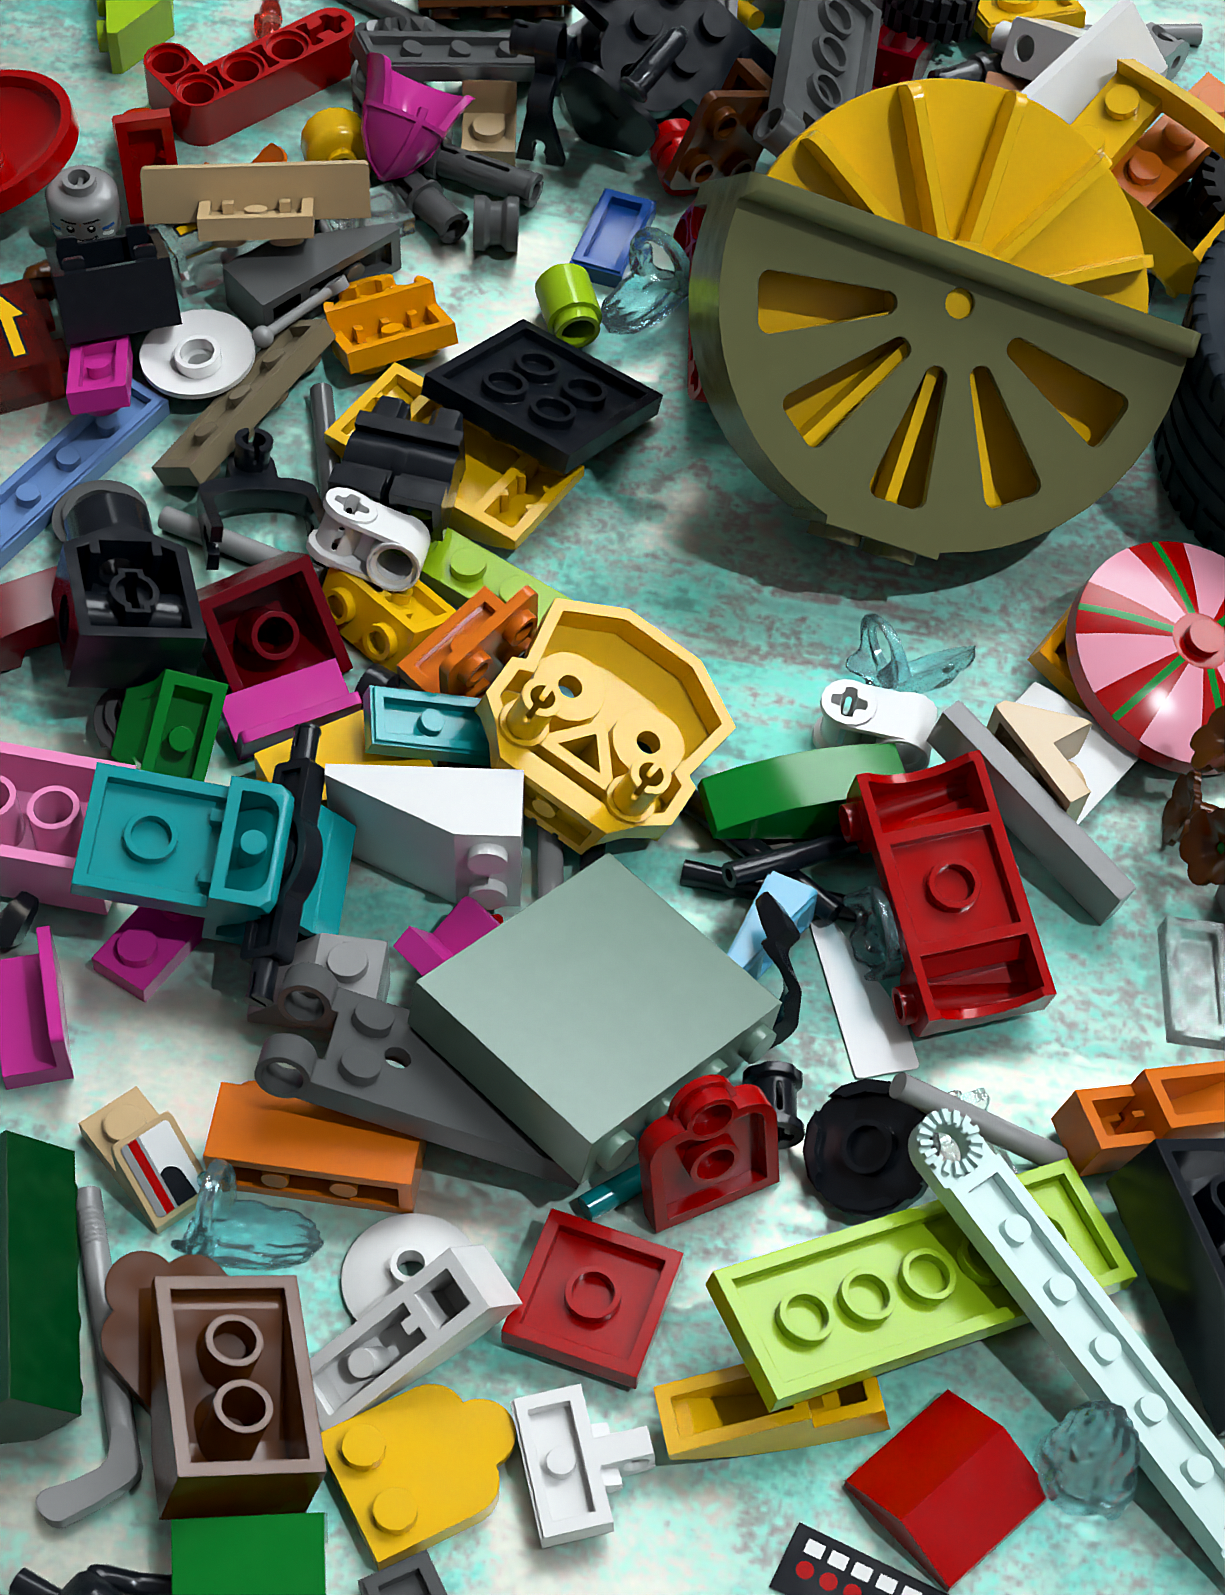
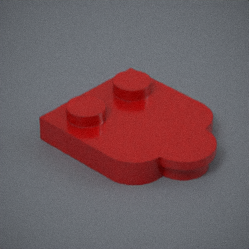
[638,1074,780,1233]

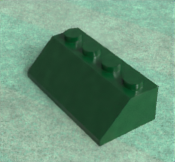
[0,1130,83,1444]

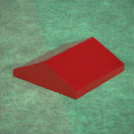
[844,1389,1052,1593]

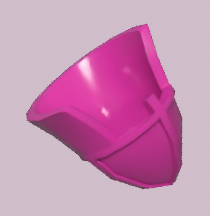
[360,52,475,181]

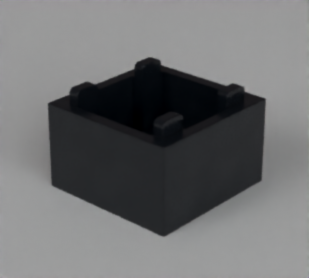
[45,223,182,345]

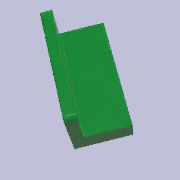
[171,1512,328,1595]

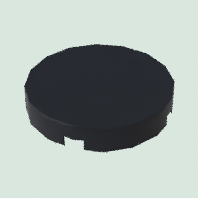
[802,1078,941,1219]

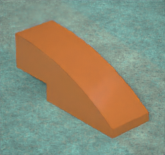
[1051,1060,1225,1177]

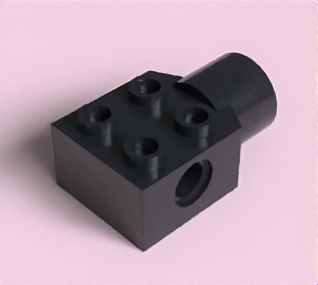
[51,492,207,689]

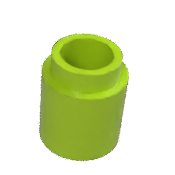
[535,263,602,348]

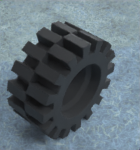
[881,0,980,44]

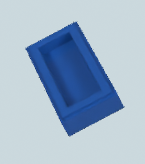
[569,188,657,290]

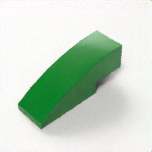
[697,743,905,839]

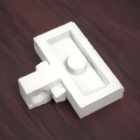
[510,1384,656,1548]

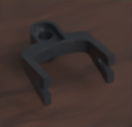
[509,19,582,167]
[196,428,326,570]

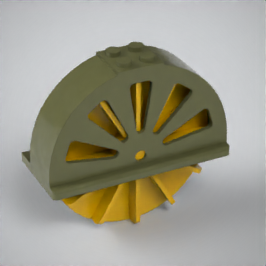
[689,78,1201,566]

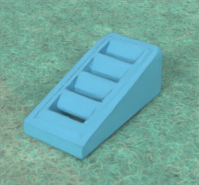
[727,871,818,980]

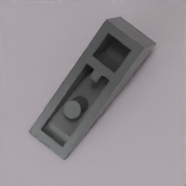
[222,222,401,331]

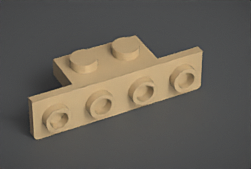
[140,160,371,248]

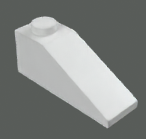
[310,1244,523,1431]

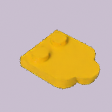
[321,1384,516,1571]

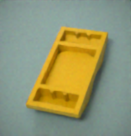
[324,362,584,550]

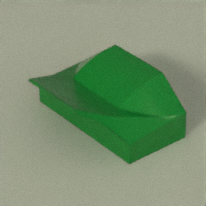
[110,668,229,782]

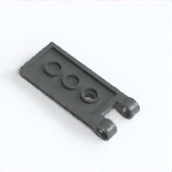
[753,0,882,158]
[254,962,579,1189]

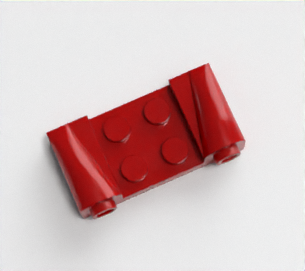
[838,750,1057,1037]

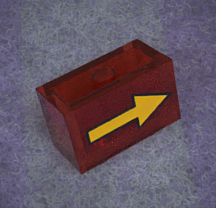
[0,278,69,415]

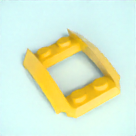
[1070,59,1225,299]

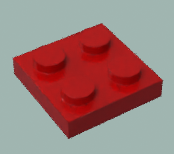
[501,1208,684,1389]

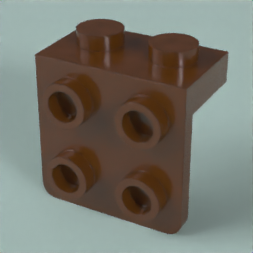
[664,58,773,190]

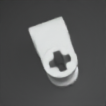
[306,487,431,592]
[812,679,937,773]

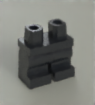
[327,395,466,542]

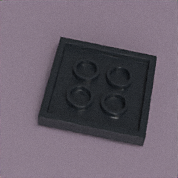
[421,319,663,475]

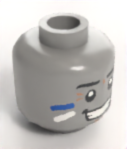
[45,165,122,242]

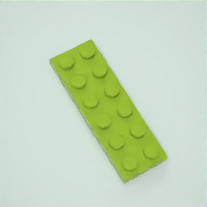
[705,1158,1137,1413]

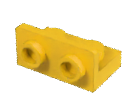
[322,567,457,673]

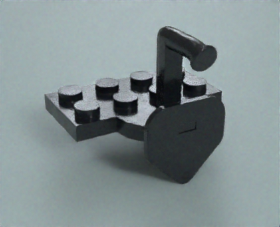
[560,0,777,157]

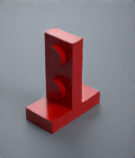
[111,107,178,227]

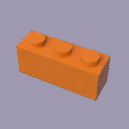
[203,1081,428,1214]

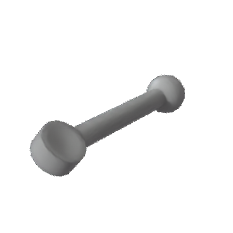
[252,275,350,348]

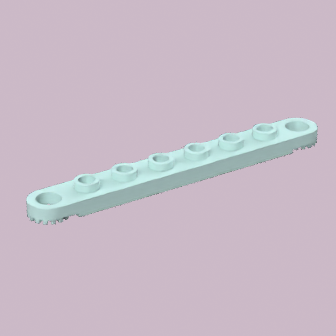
[908,1108,1225,1578]

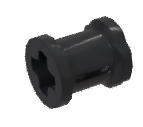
[742,1061,805,1150]

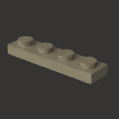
[151,318,336,487]

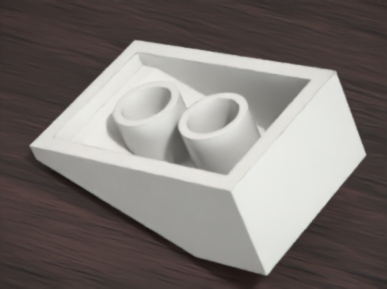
[324,764,524,910]

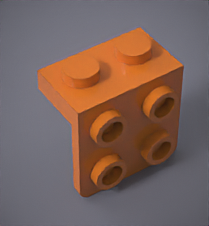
[397,585,538,698]

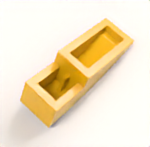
[653,1363,890,1460]

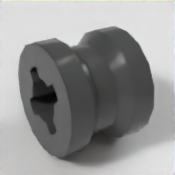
[473,195,520,252]

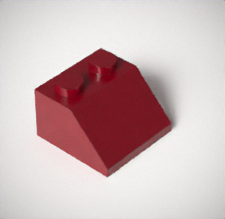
[196,551,353,695]

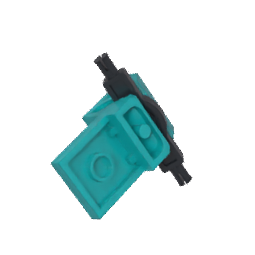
[70,723,356,1007]

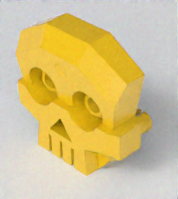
[474,598,736,855]

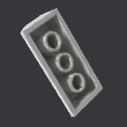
[1021,0,1168,125]

